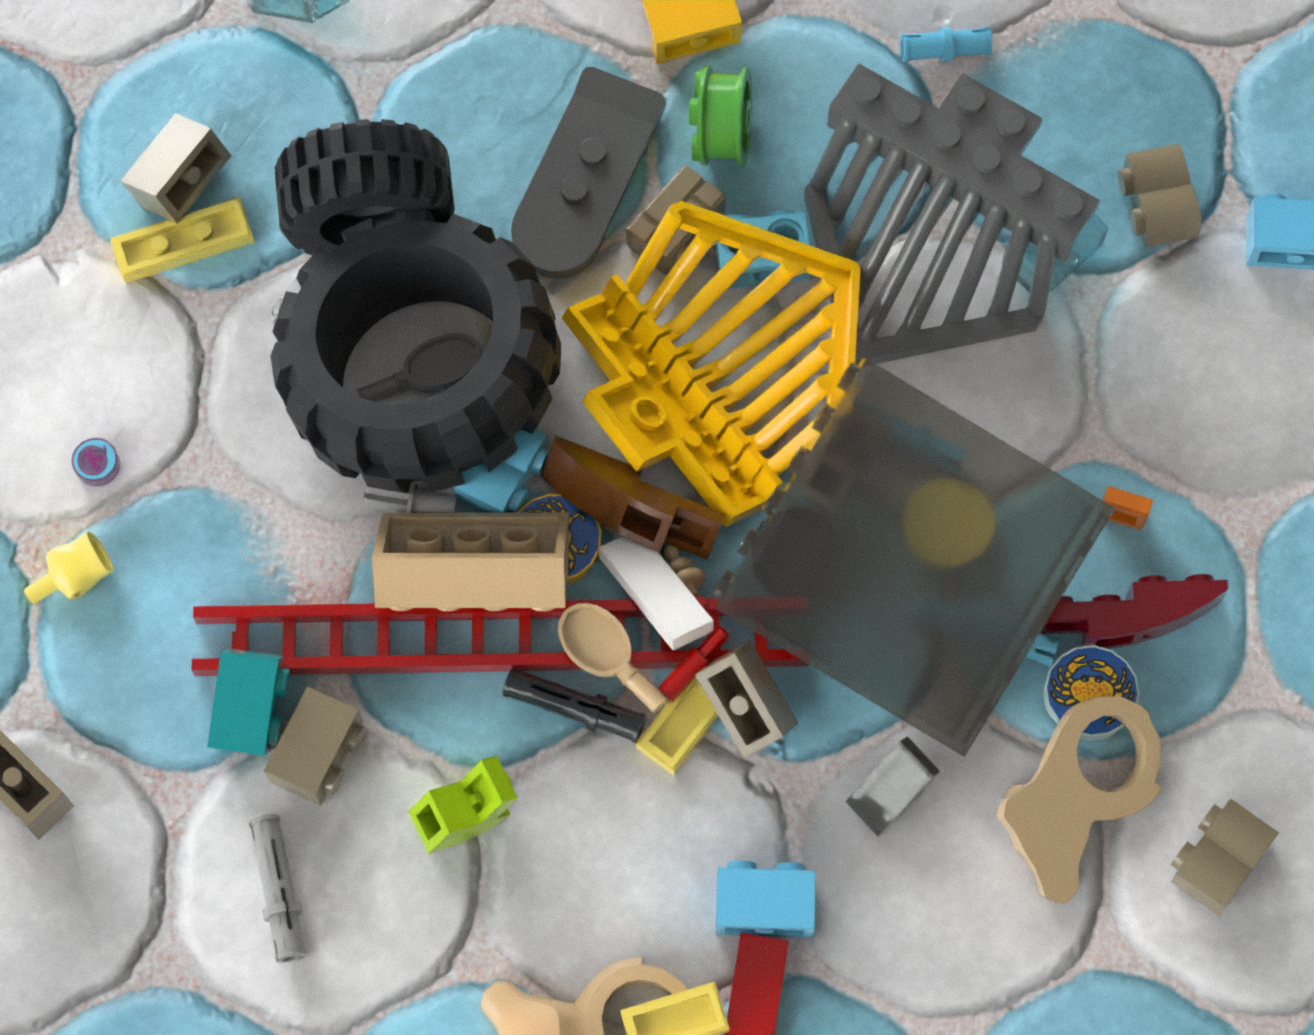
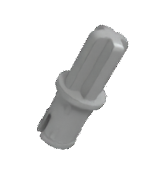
[363,484,458,513]

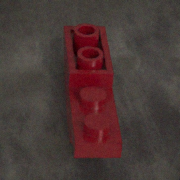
[1034,574,1228,649]

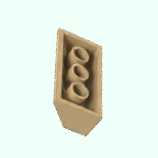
[372,513,569,611]

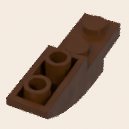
[541,435,725,559]

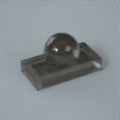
[845,736,941,837]

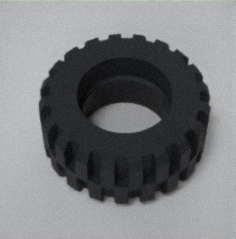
[275,119,455,255]

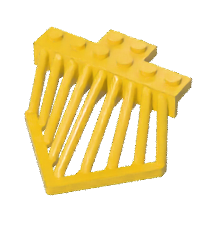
[561,201,861,527]

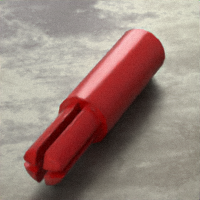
[658,626,730,702]

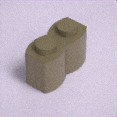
[1118,144,1202,248]
[1171,798,1279,916]

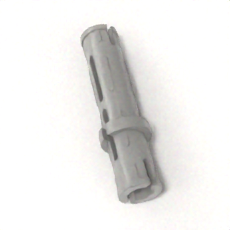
[249,814,307,963]

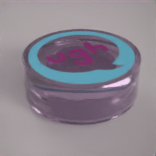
[71,438,121,487]

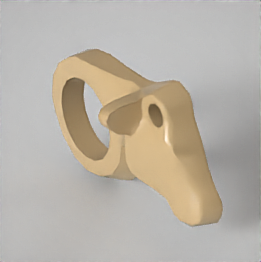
[997,696,1162,904]
[480,957,687,1035]

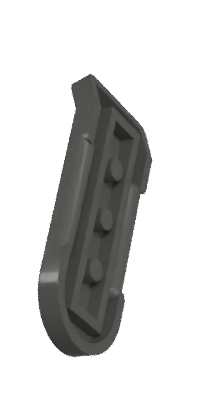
[511,67,667,278]

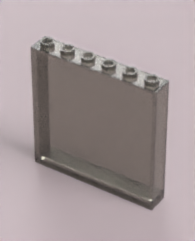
[712,358,1115,757]

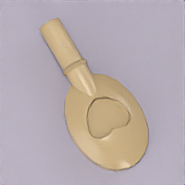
[558,603,667,713]

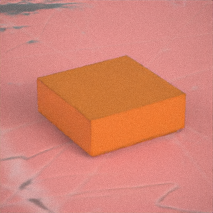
[1097,486,1153,530]

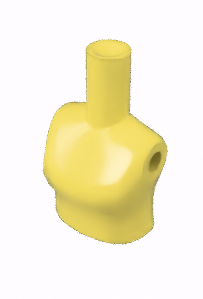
[24,531,114,605]

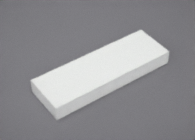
[599,536,713,650]

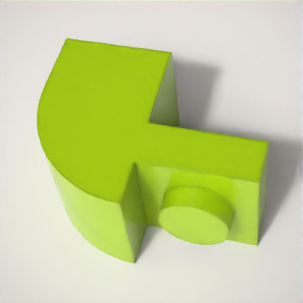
[408,756,518,854]

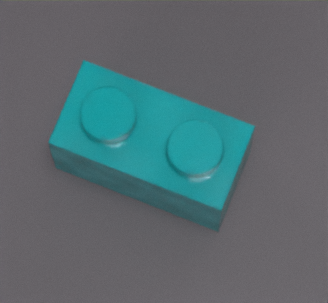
[207,648,290,756]

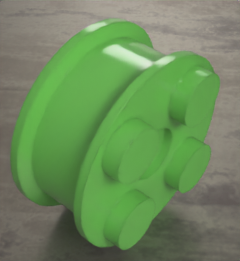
[689,66,752,167]

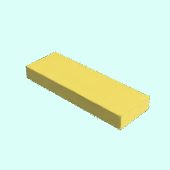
[110,197,255,284]

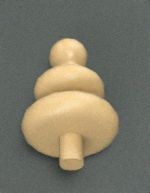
[663,545,705,596]

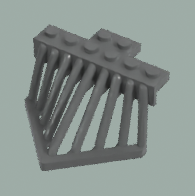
[804,63,1100,368]

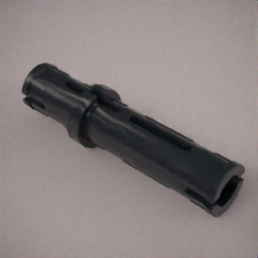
[502,667,646,743]

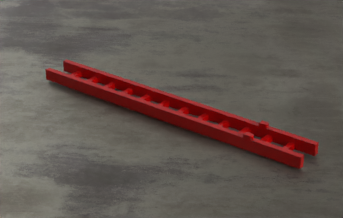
[191,596,810,676]

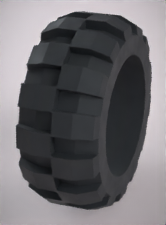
[270,210,561,493]

